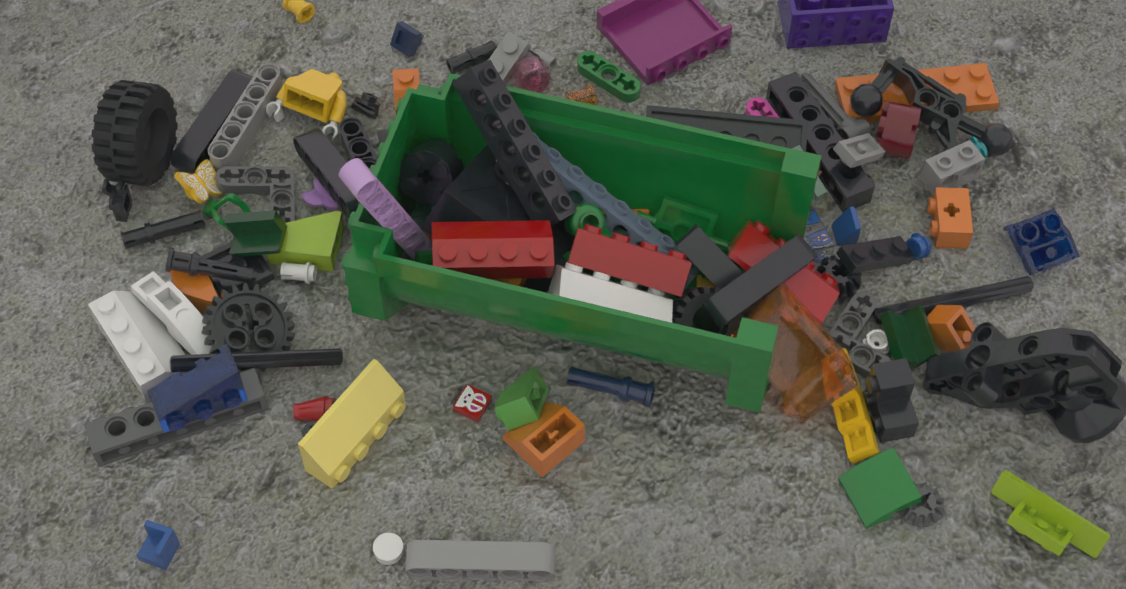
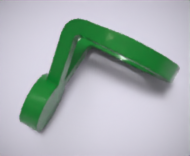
[202,193,251,231]

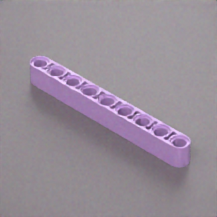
[338,158,432,260]

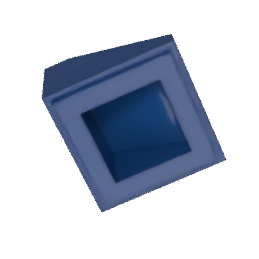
[832,206,861,246]

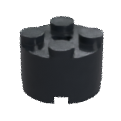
[399,139,464,204]

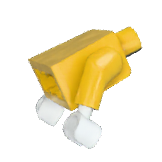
[266,69,347,144]

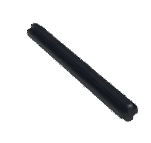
[873,276,1034,324]
[169,348,343,372]

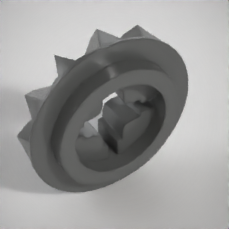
[897,481,944,527]

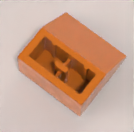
[502,401,585,477]

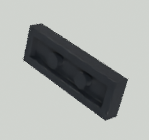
[836,236,915,274]

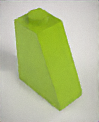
[267,211,345,272]

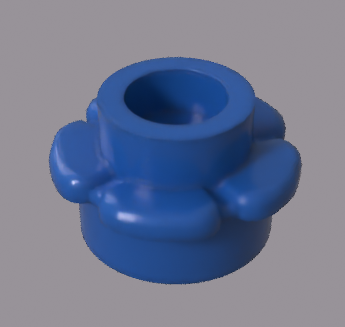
[906,233,931,259]

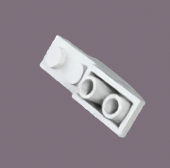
[131,271,219,355]

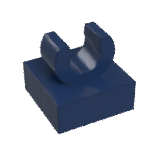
[390,21,424,57]

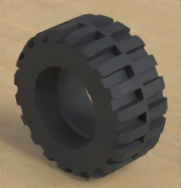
[91,80,178,186]

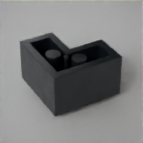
[862,358,919,443]

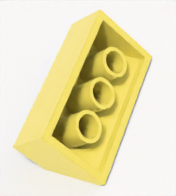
[298,359,406,489]

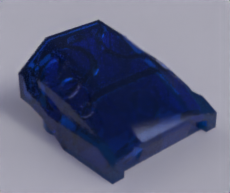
[1003,208,1080,275]

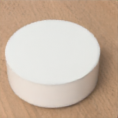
[373,533,404,565]

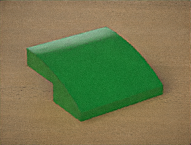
[838,448,922,529]

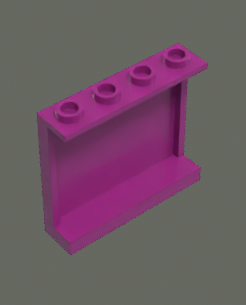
[597,0,733,86]

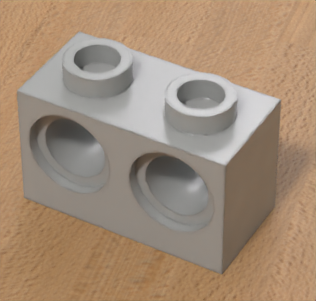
[920,140,985,195]

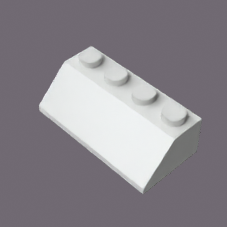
[548,262,673,323]
[88,291,198,402]

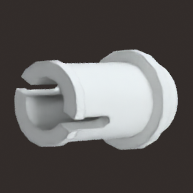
[280,262,317,284]

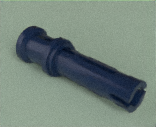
[567,366,656,407]

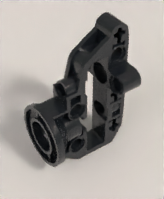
[922,322,1126,443]

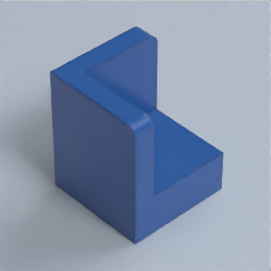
[137,520,180,570]

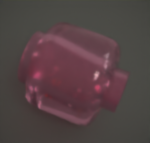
[514,56,550,93]

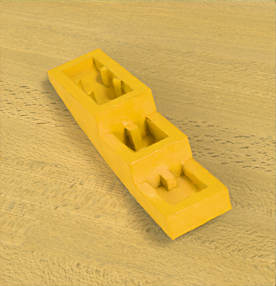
[820,348,880,464]

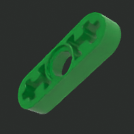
[577,51,640,103]

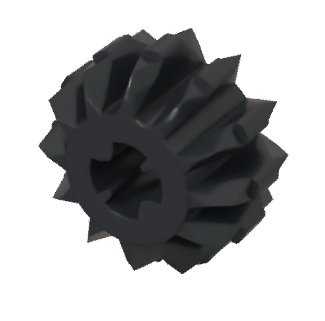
[816,255,862,303]

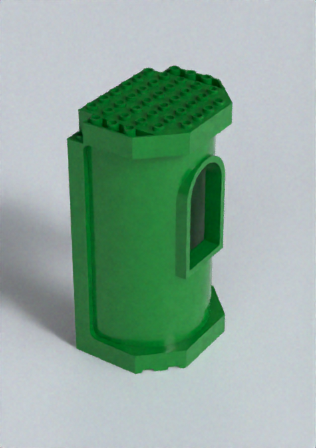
[341,73,822,412]

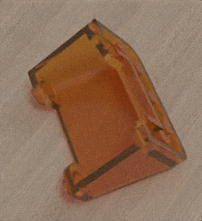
[730,283,858,424]

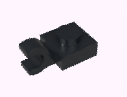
[102,179,133,222]

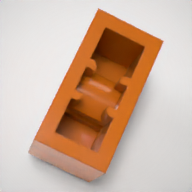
[927,187,973,248]

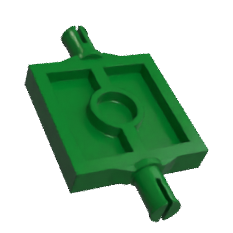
[637,195,729,252]

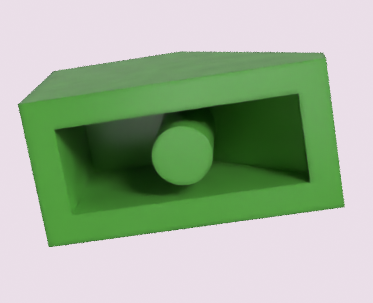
[494,367,549,431]

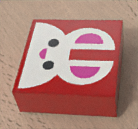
[453,384,492,423]

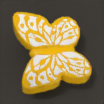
[174,159,223,204]

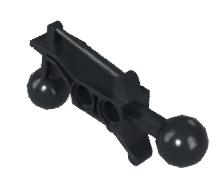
[850,56,1013,157]

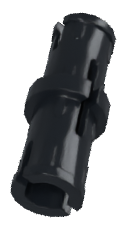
[446,40,497,74]

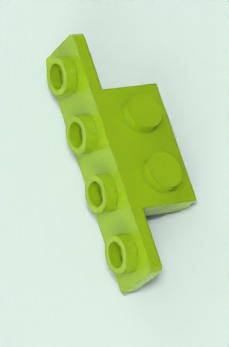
[991,470,1110,558]

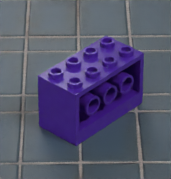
[777,0,894,49]

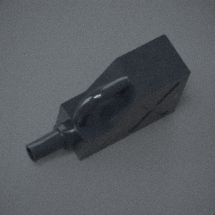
[421,145,574,293]

